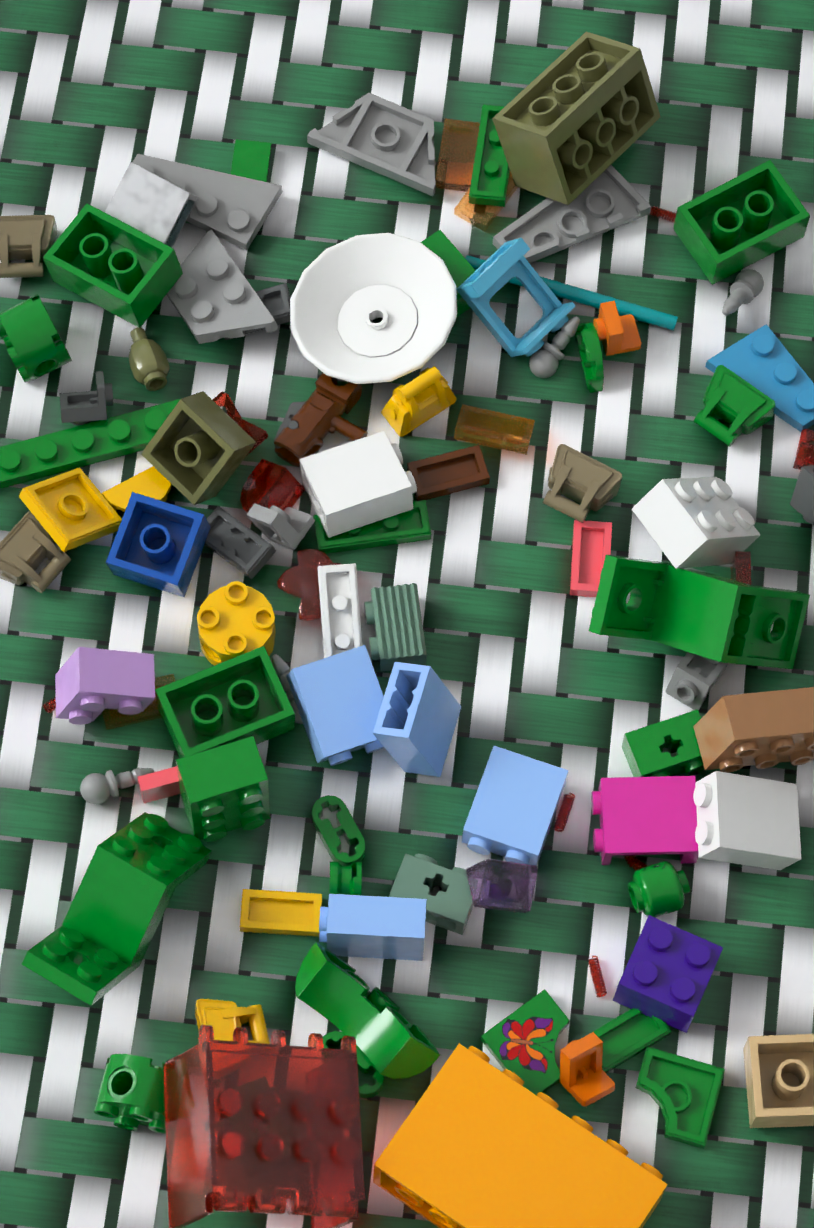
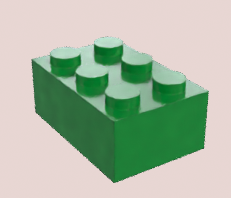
[673,160,810,285]
[43,203,183,328]
[155,646,295,758]
[176,736,271,842]

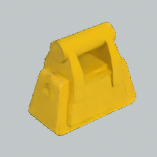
[381,366,457,437]
[195,999,272,1081]

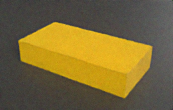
[240,889,322,937]

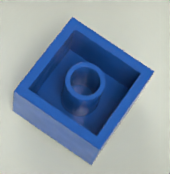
[106,492,211,597]

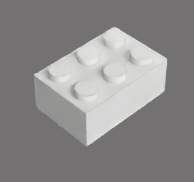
[632,477,760,569]

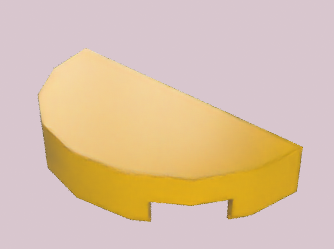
[101,466,172,512]

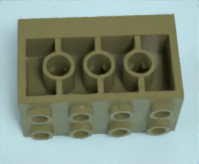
[492,31,660,205]

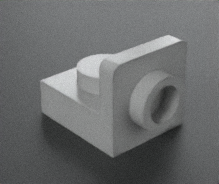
[246,503,315,550]
[666,652,728,710]

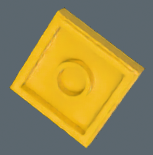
[19,467,122,552]

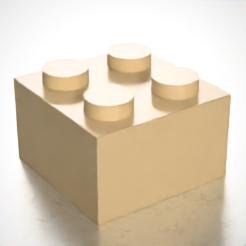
[743,1034,814,1128]

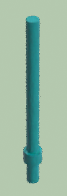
[465,255,678,331]

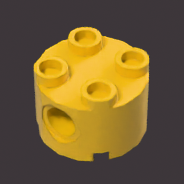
[197,581,276,666]

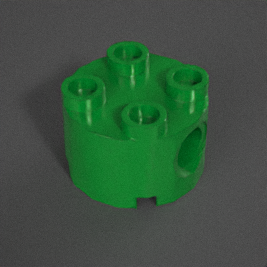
[0,294,72,383]
[94,1054,187,1134]

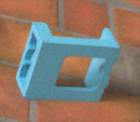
[456,238,575,357]

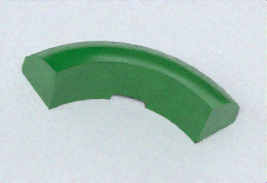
[295,942,440,1079]

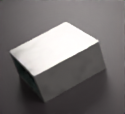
[105,162,198,248]

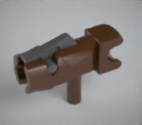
[274,373,368,467]

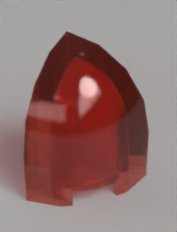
[240,459,305,513]

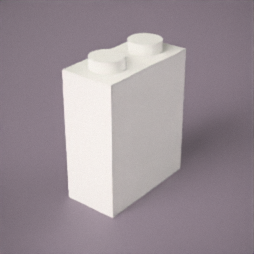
[299,431,417,538]
[693,771,801,870]

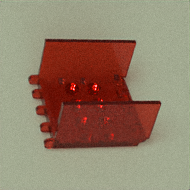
[163,1025,365,1228]

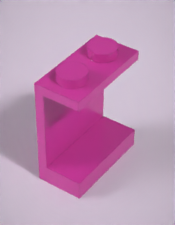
[591,776,699,865]

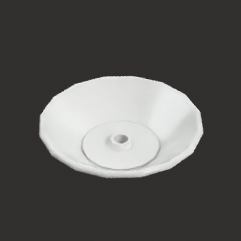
[290,233,457,384]

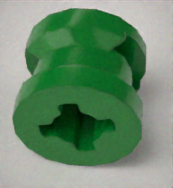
[329,862,362,895]

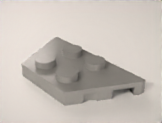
[307,93,436,196]
[166,229,279,344]

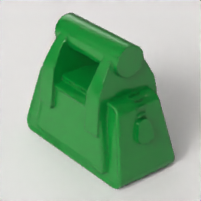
[694,365,775,447]

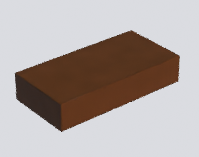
[407,445,490,501]

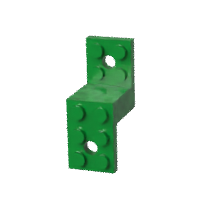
[589,555,810,669]
[22,812,212,1006]

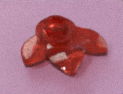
[277,549,340,621]

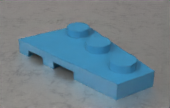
[705,324,814,432]

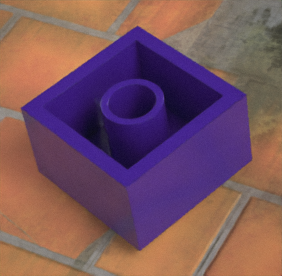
[613,915,723,1033]

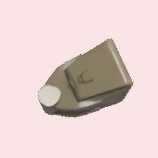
[0,215,57,278]
[543,444,622,523]
[0,510,71,593]

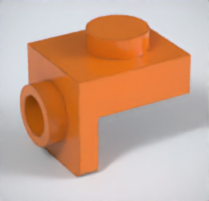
[593,301,642,356]
[560,1032,615,1107]

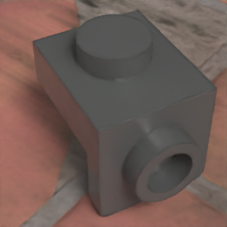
[59,371,113,425]

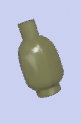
[128,327,170,391]

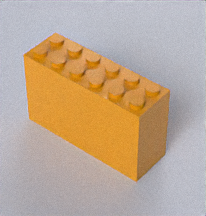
[373,1043,668,1228]

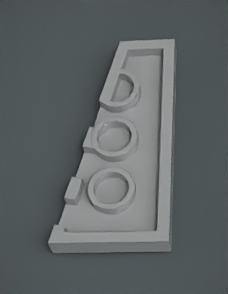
[132,154,283,250]
[492,165,651,263]

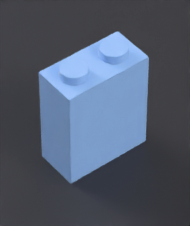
[286,645,384,766]
[373,662,461,777]
[462,746,568,868]
[319,894,427,961]

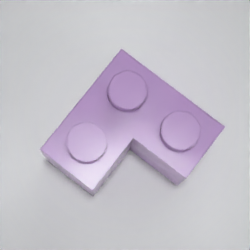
[55,647,155,725]

